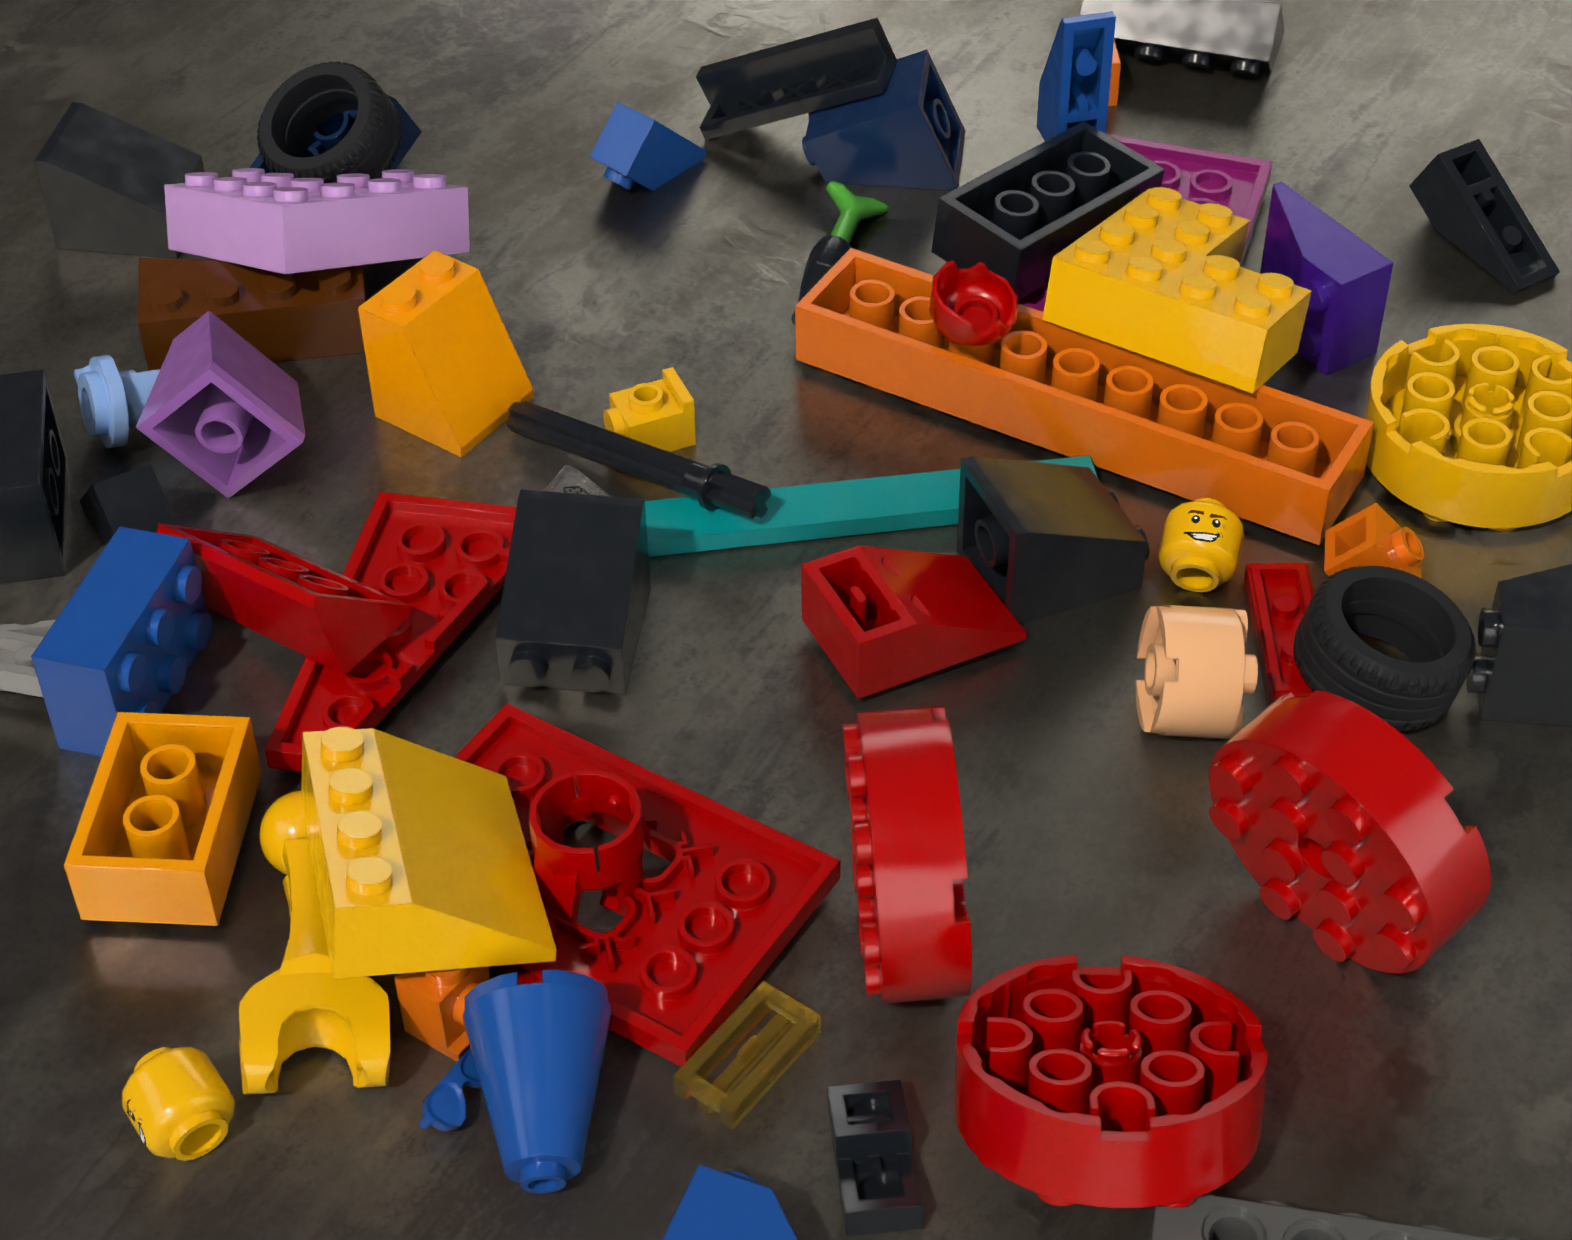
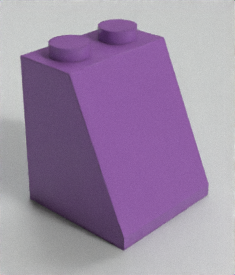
[136,311,305,499]

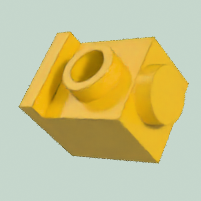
[603,367,696,452]

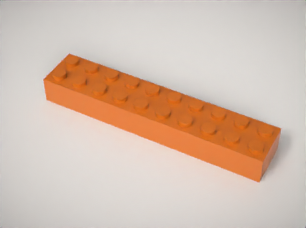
[795,248,1374,545]

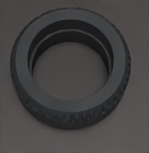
[257,61,402,184]
[1293,566,1476,731]

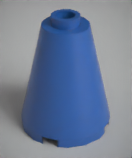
[463,970,612,1194]

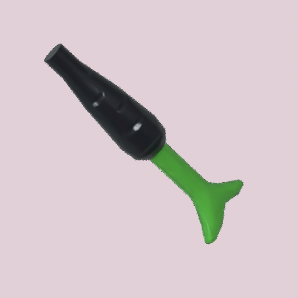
[791,181,889,325]

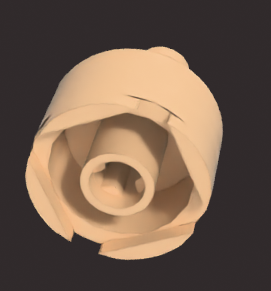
[1136,605,1258,739]

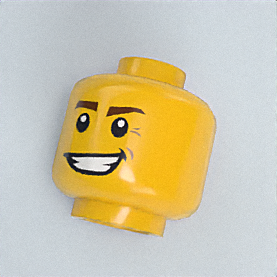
[1158,498,1244,592]
[122,1046,235,1161]

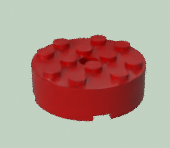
[1209,690,1491,974]
[843,706,972,1004]
[954,954,1269,1208]

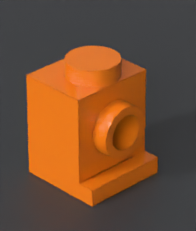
[394,967,490,1062]

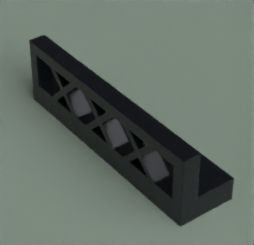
[696,17,897,140]

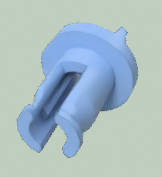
[74,355,160,448]

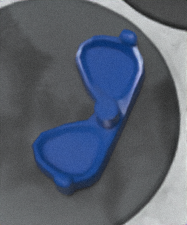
[419,1048,481,1132]

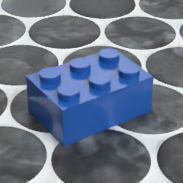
[31,526,213,757]

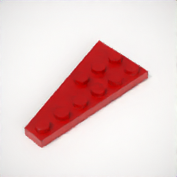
[265,492,517,772]

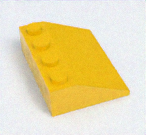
[301,727,557,979]

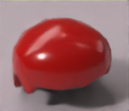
[929,260,1018,347]

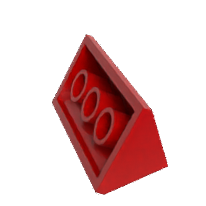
[156,523,412,675]

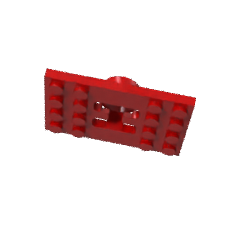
[454,703,841,1070]

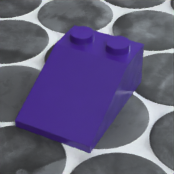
[1260,181,1393,376]

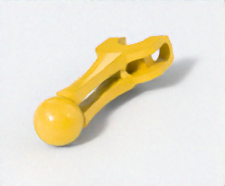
[239,790,390,1095]

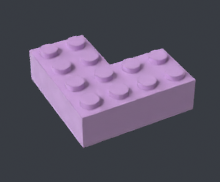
[164,168,470,274]

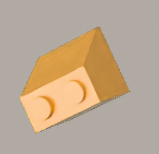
[358,250,534,458]

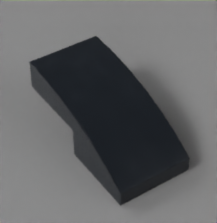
[827,1080,923,1236]

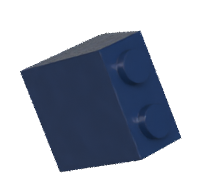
[802,49,966,190]

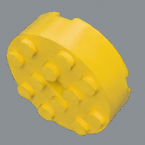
[1364,324,1572,533]

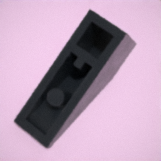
[1409,139,1560,293]

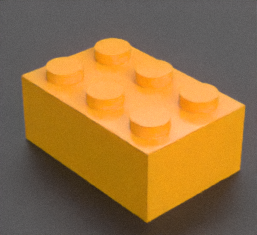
[64,712,262,926]

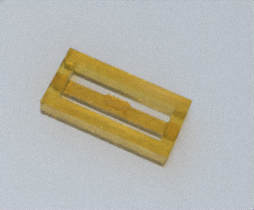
[673,981,821,1130]

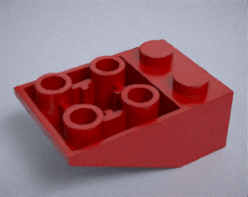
[801,545,1027,699]

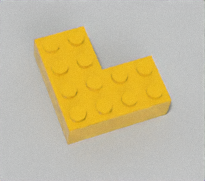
[1042,187,1312,394]

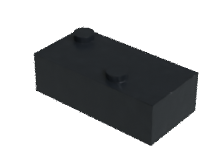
[931,121,1165,300]

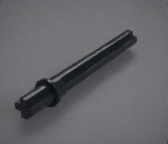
[506,401,771,519]

